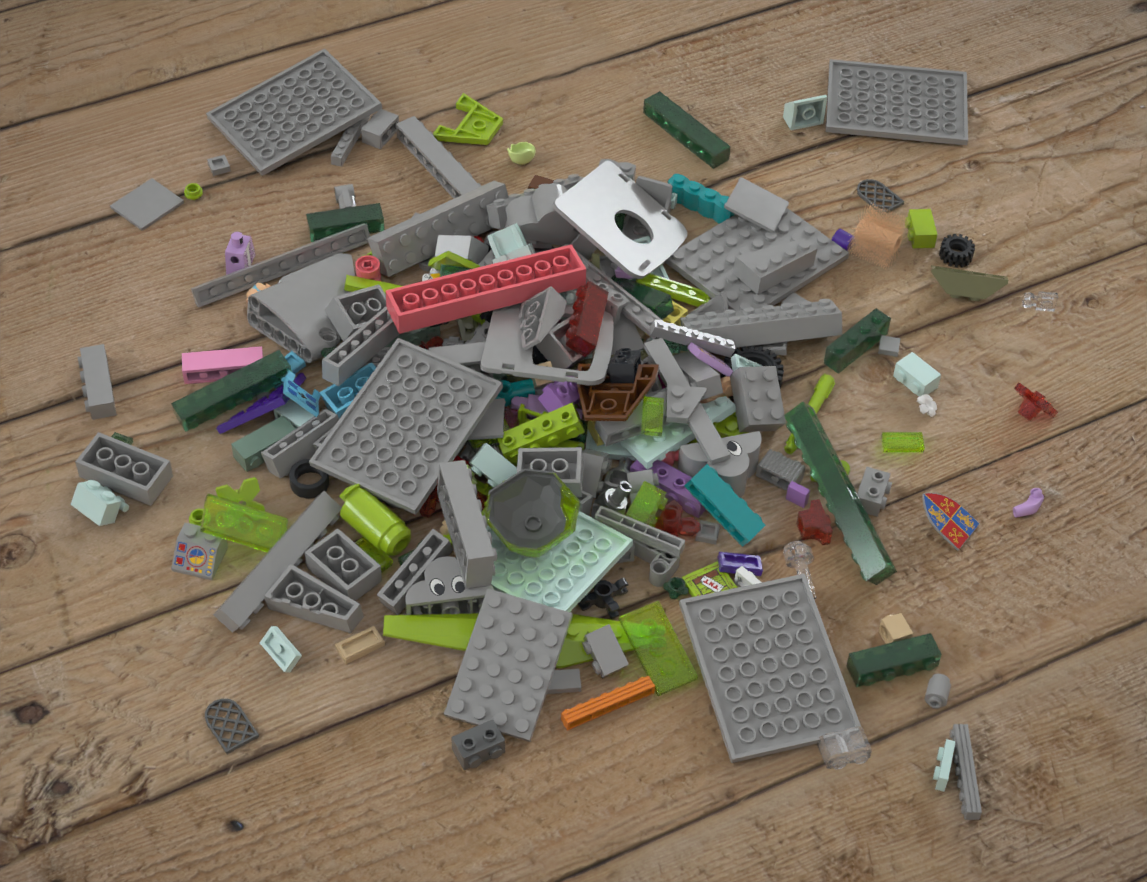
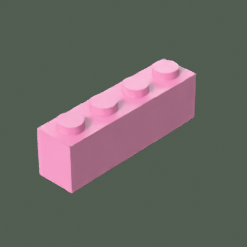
[182,346,265,384]

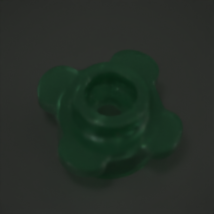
[663,577,689,599]

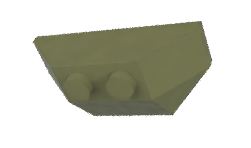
[931,265,1009,301]

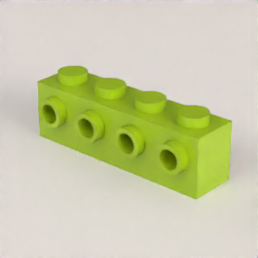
[498,403,585,463]

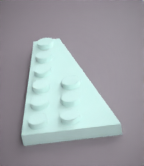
[620,396,736,470]

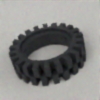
[721,345,784,397]

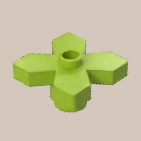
[215,477,267,529]

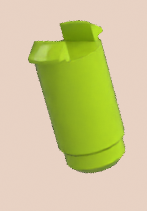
[339,483,411,556]

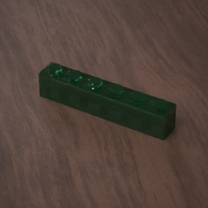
[643,91,731,169]
[171,350,292,432]

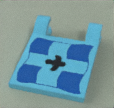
[281,370,321,417]

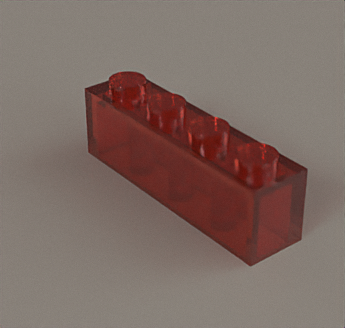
[565,281,609,357]

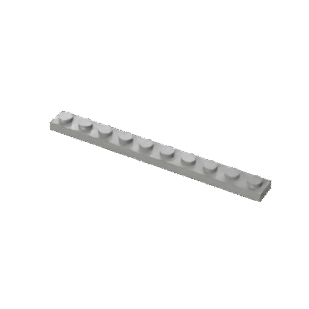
[191,223,370,307]

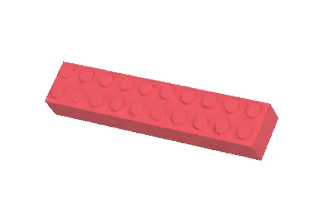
[386,244,586,334]

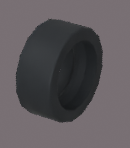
[289,459,330,499]

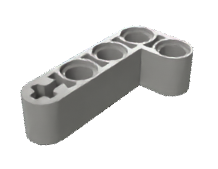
[631,538,680,587]

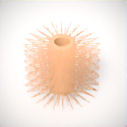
[848,202,910,269]

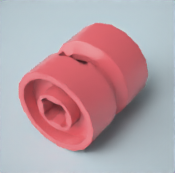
[355,255,381,281]

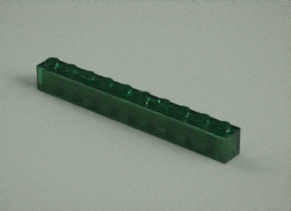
[784,402,897,585]

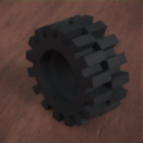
[939,234,975,268]

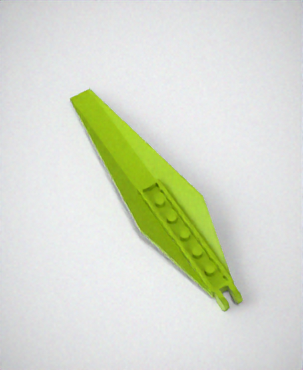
[383,613,666,669]

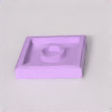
[687,342,733,377]

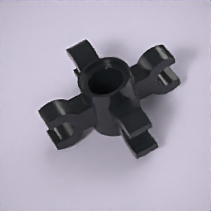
[578,578,629,619]

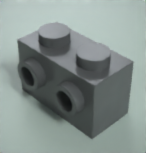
[451,719,505,770]

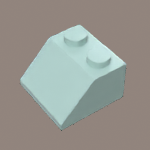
[783,95,827,130]

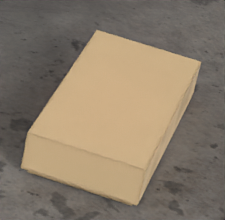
[335,626,385,664]

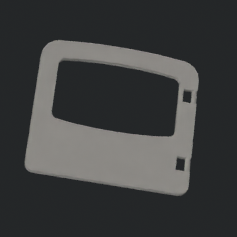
[480,303,614,385]

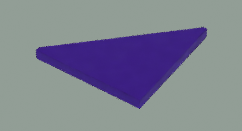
[216,373,306,434]

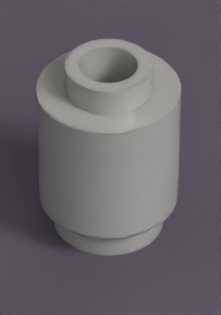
[925,674,951,708]

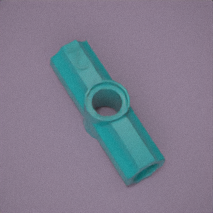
[495,379,535,407]

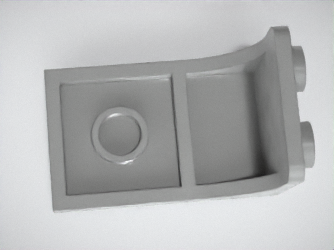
[619,176,672,240]

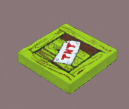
[681,561,737,597]

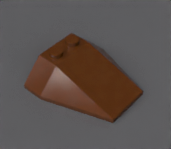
[576,364,659,421]

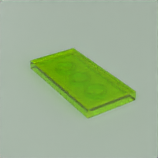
[200,493,288,552]
[619,600,698,696]

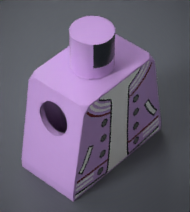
[225,232,255,275]

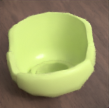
[507,142,536,165]

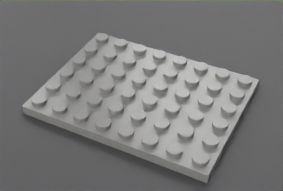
[206,48,382,176]
[826,59,968,145]
[665,207,849,311]
[309,338,503,515]
[679,574,862,763]

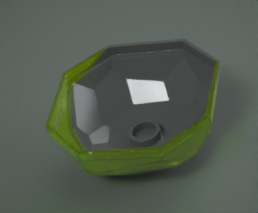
[484,468,580,558]

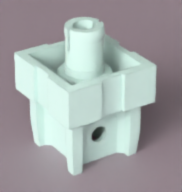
[488,223,535,264]

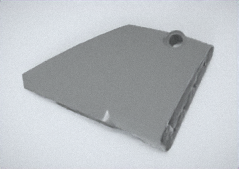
[247,253,355,363]

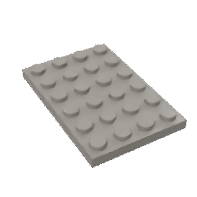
[444,589,573,742]

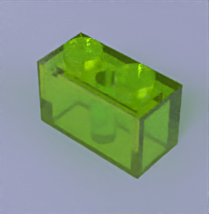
[625,481,669,527]

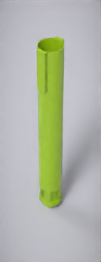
[784,373,835,454]

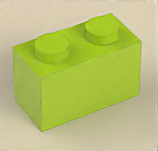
[904,209,938,249]

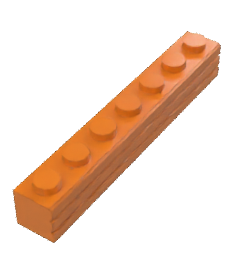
[561,676,655,731]

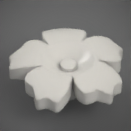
[917,394,937,417]

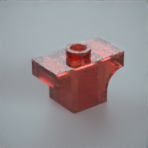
[796,499,833,546]

